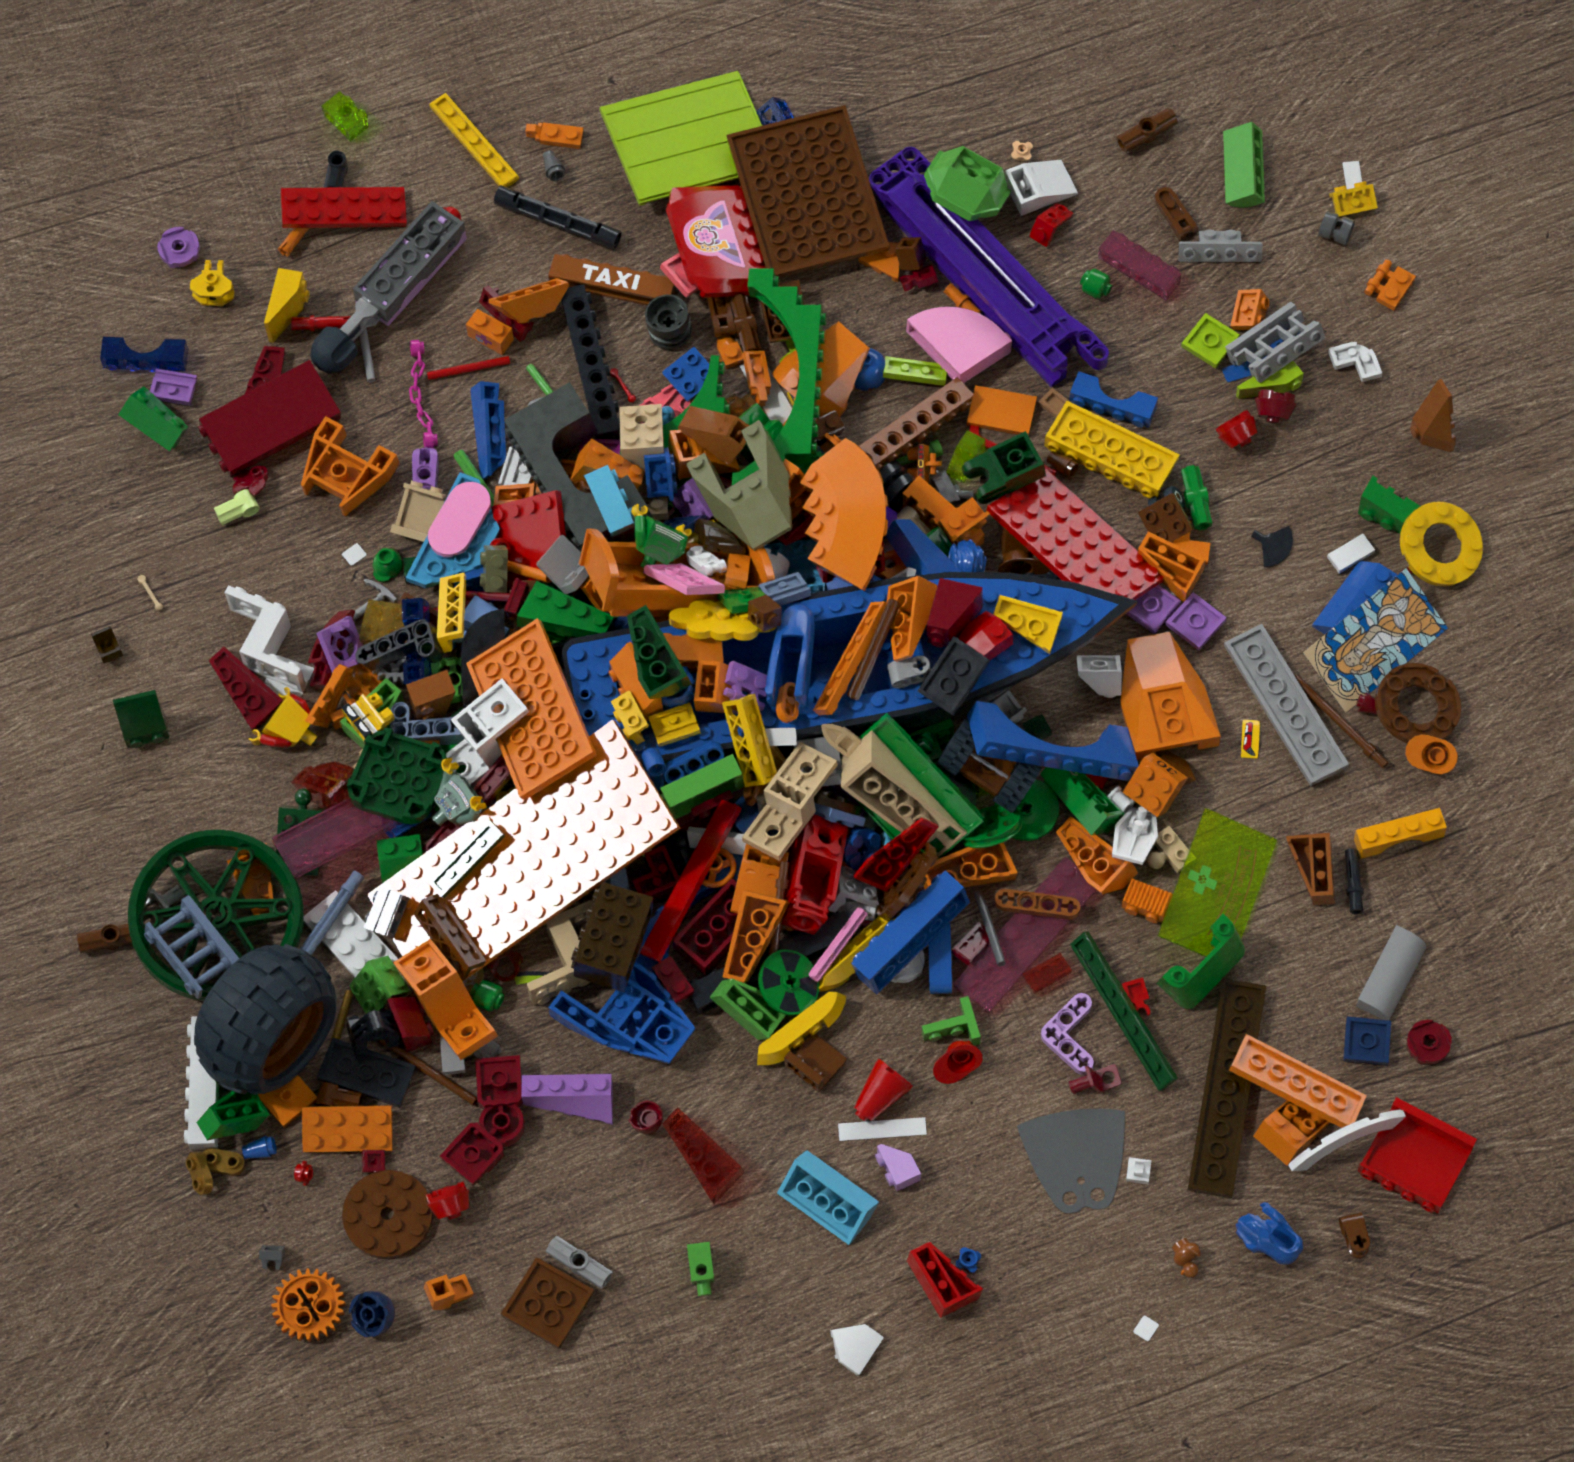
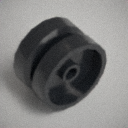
[879,460,916,511]

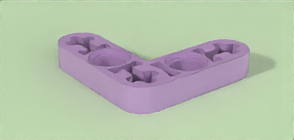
[1041,993,1094,1075]

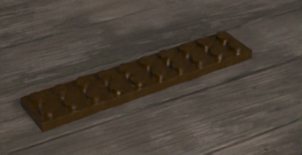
[1187,978,1267,1198]

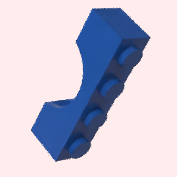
[1069,371,1158,428]

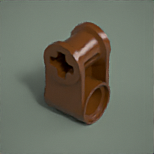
[1339,1212,1370,1259]

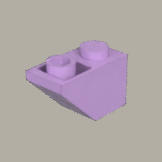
[875,1144,921,1191]

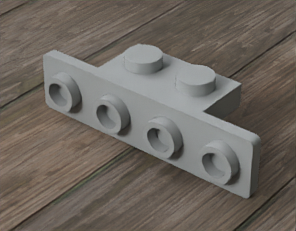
[1178,230,1263,262]

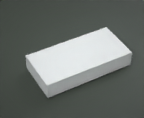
[1327,534,1375,574]

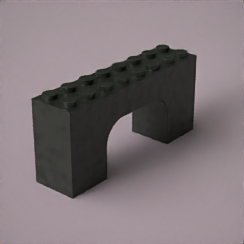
[504,382,652,552]

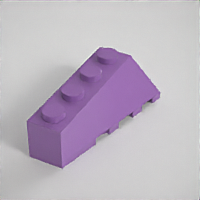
[522,1074,613,1125]

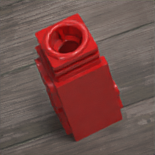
[782,814,848,935]

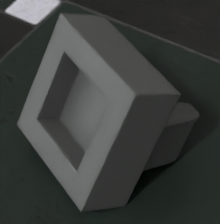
[259,1245,285,1270]

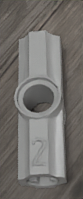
[546,1236,613,1289]

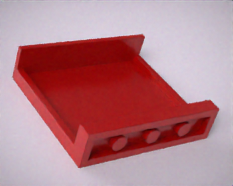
[1358,1097,1477,1214]

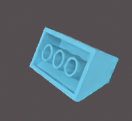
[777,1150,879,1245]

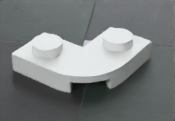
[1328,342,1382,382]

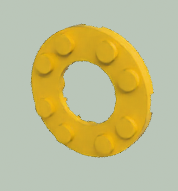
[1400,502,1483,587]

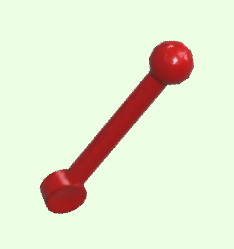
[610,368,636,403]

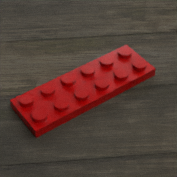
[280,187,407,228]

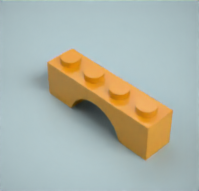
[1354,808,1447,859]

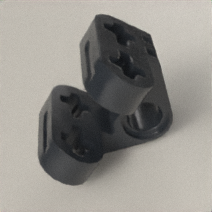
[345,1009,400,1054]

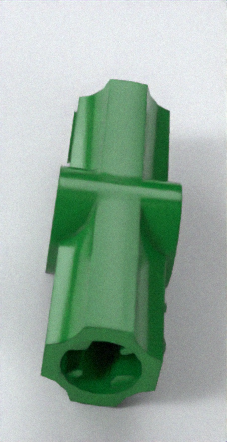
[1181,465,1212,531]

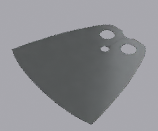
[1017,1109,1125,1213]

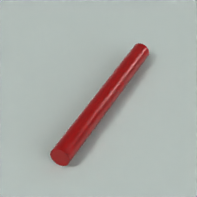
[427,356,510,380]

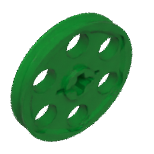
[960,805,1023,848]

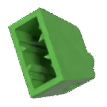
[687,1242,715,1296]

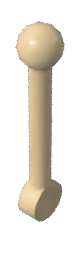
[137,575,163,611]

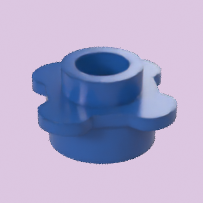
[956,1247,981,1273]

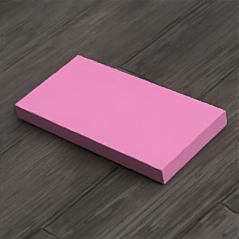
[644,563,725,595]

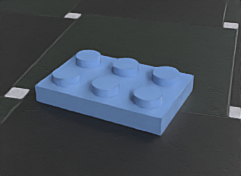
[814,802,866,828]

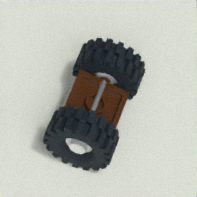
[936,718,1042,813]

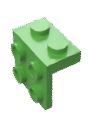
[350,956,410,1014]

